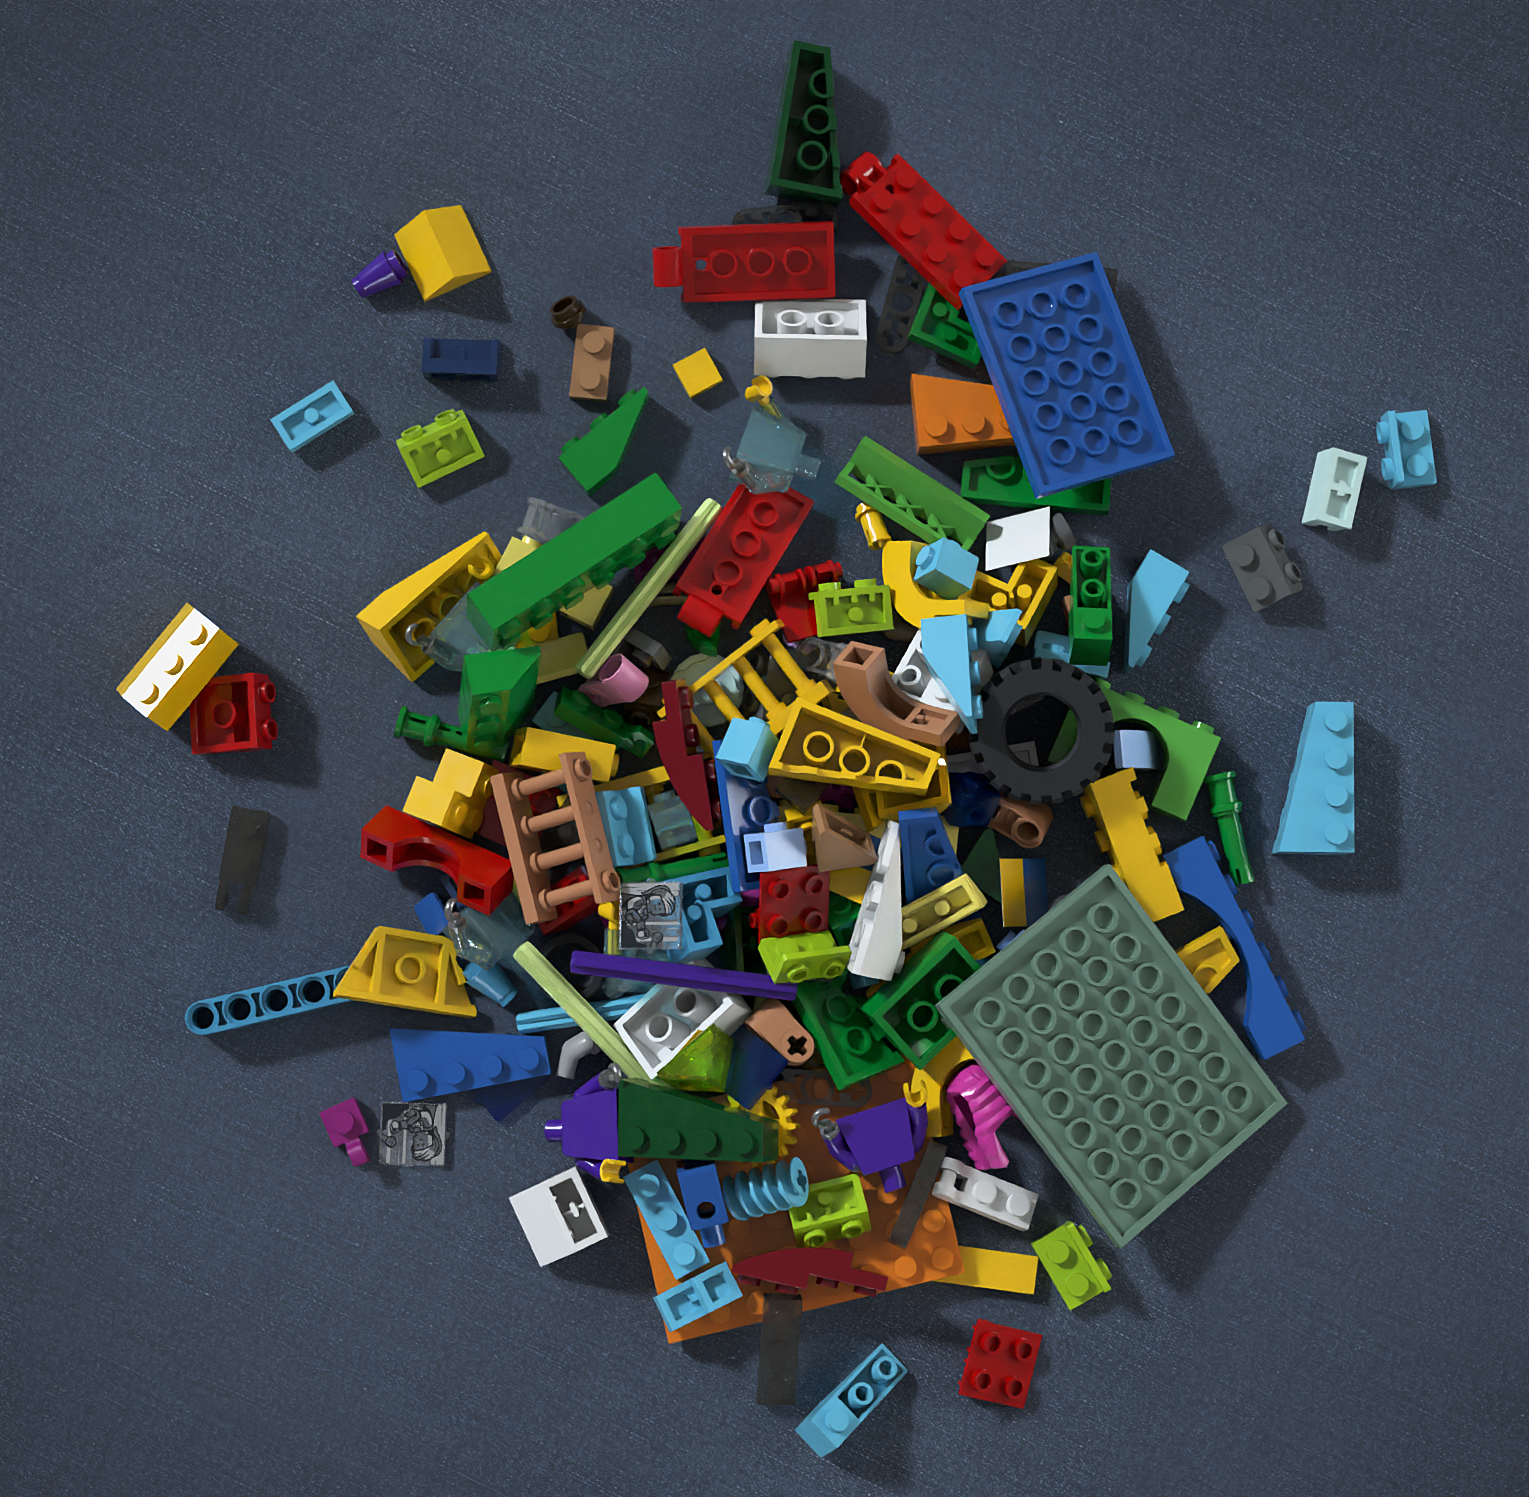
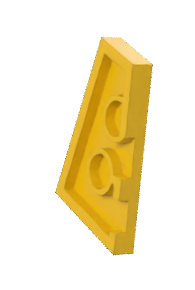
[1175,926,1240,994]

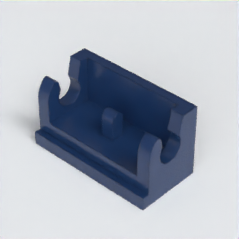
[421,337,501,382]

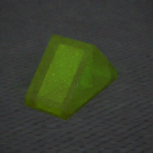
[657,1023,734,1092]

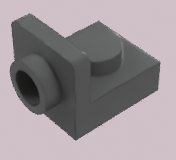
[610,627,672,671]

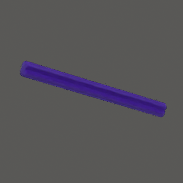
[570,950,798,1001]

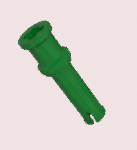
[393,705,510,763]
[1203,770,1255,886]
[614,852,729,901]

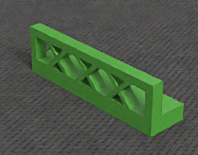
[834,436,990,551]

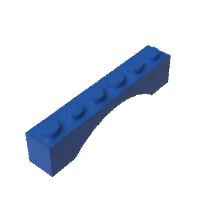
[1159,836,1306,1060]

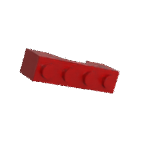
[360,805,514,916]

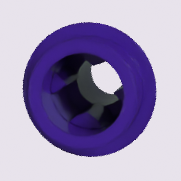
[351,249,409,298]

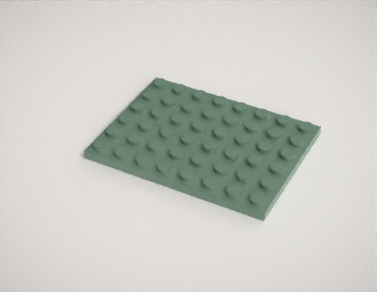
[935,864,1288,1248]

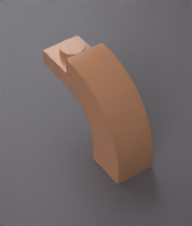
[832,641,961,747]

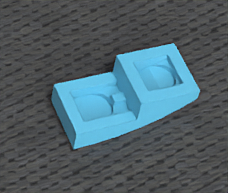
[653,1261,743,1332]

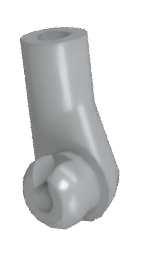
[556,1031,601,1079]

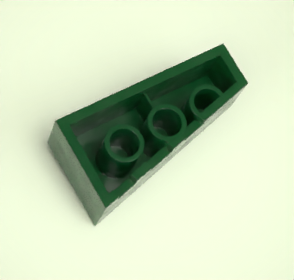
[764,40,843,208]
[618,1077,779,1162]

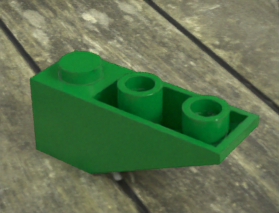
[558,386,649,497]
[1069,546,1112,666]

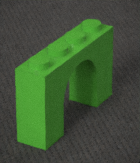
[1044,676,1221,822]

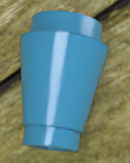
[462,952,518,1007]

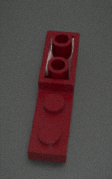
[652,678,723,831]
[731,1247,888,1297]

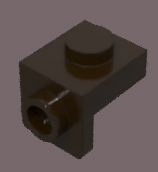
[623,664,670,728]

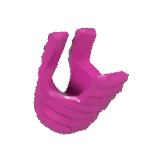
[946,1062,1028,1170]

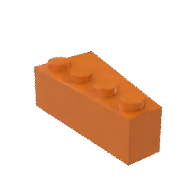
[909,374,1015,455]

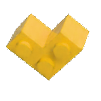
[957,559,1058,647]
[403,748,499,839]

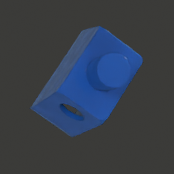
[676,1159,729,1248]

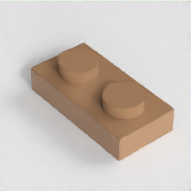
[569,324,615,403]

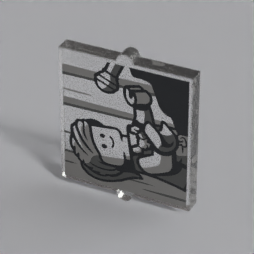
[619,878,683,954]
[376,1102,450,1167]

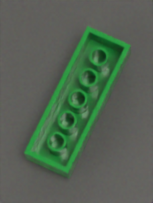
[466,472,682,652]

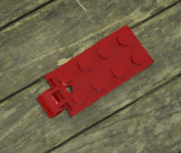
[840,152,1007,311]
[652,221,835,303]
[672,465,815,638]

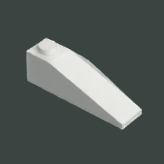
[846,819,905,981]

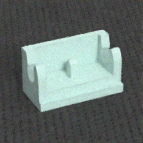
[1302,447,1367,531]

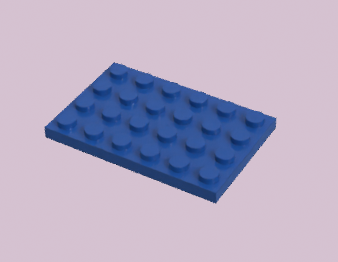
[959,252,1175,499]

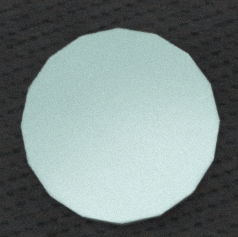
[671,653,744,728]

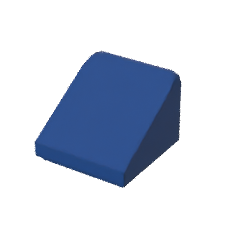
[414,892,449,935]

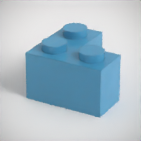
[650,866,743,964]

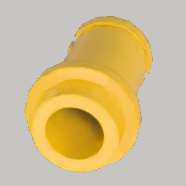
[855,502,892,550]

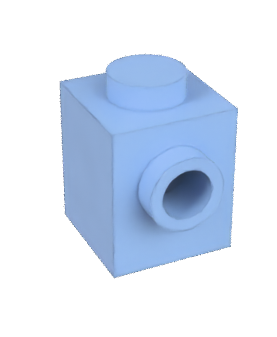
[744,822,807,873]

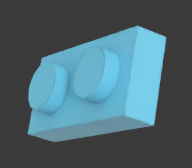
[270,381,354,453]

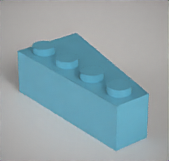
[1272,702,1355,855]

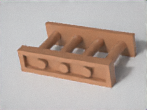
[490,752,621,925]

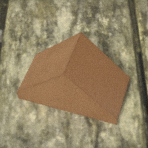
[812,803,877,872]

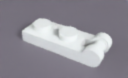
[932,1157,1039,1231]

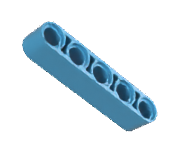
[185,966,355,1035]

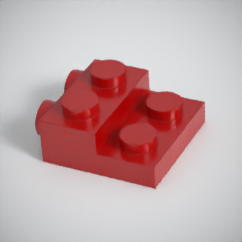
[189,673,278,755]

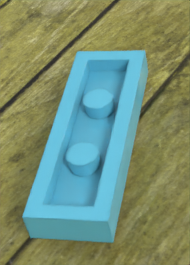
[623,1160,710,1280]

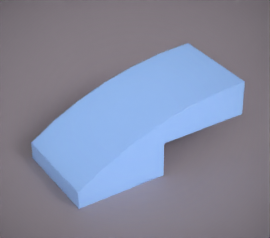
[1114,730,1158,771]

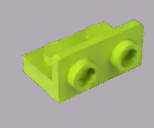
[396,409,485,488]
[808,578,894,637]
[758,930,852,984]
[788,1173,872,1248]
[1030,1221,1113,1311]

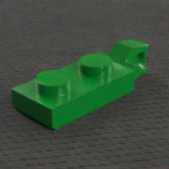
[554,686,654,759]

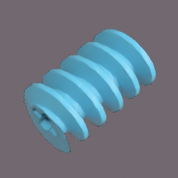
[723,1157,809,1221]

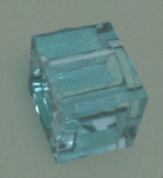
[647,790,698,851]

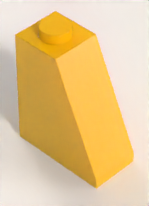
[508,727,619,783]

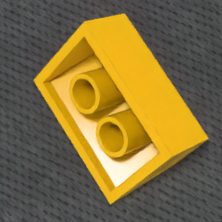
[116,603,239,732]

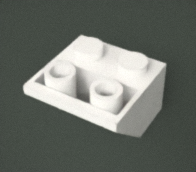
[892,628,994,734]
[509,1166,610,1267]

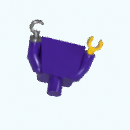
[544,1063,634,1184]
[811,1080,928,1193]

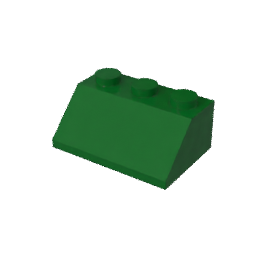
[458,646,541,752]
[859,930,981,1070]

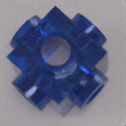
[941,771,1002,827]

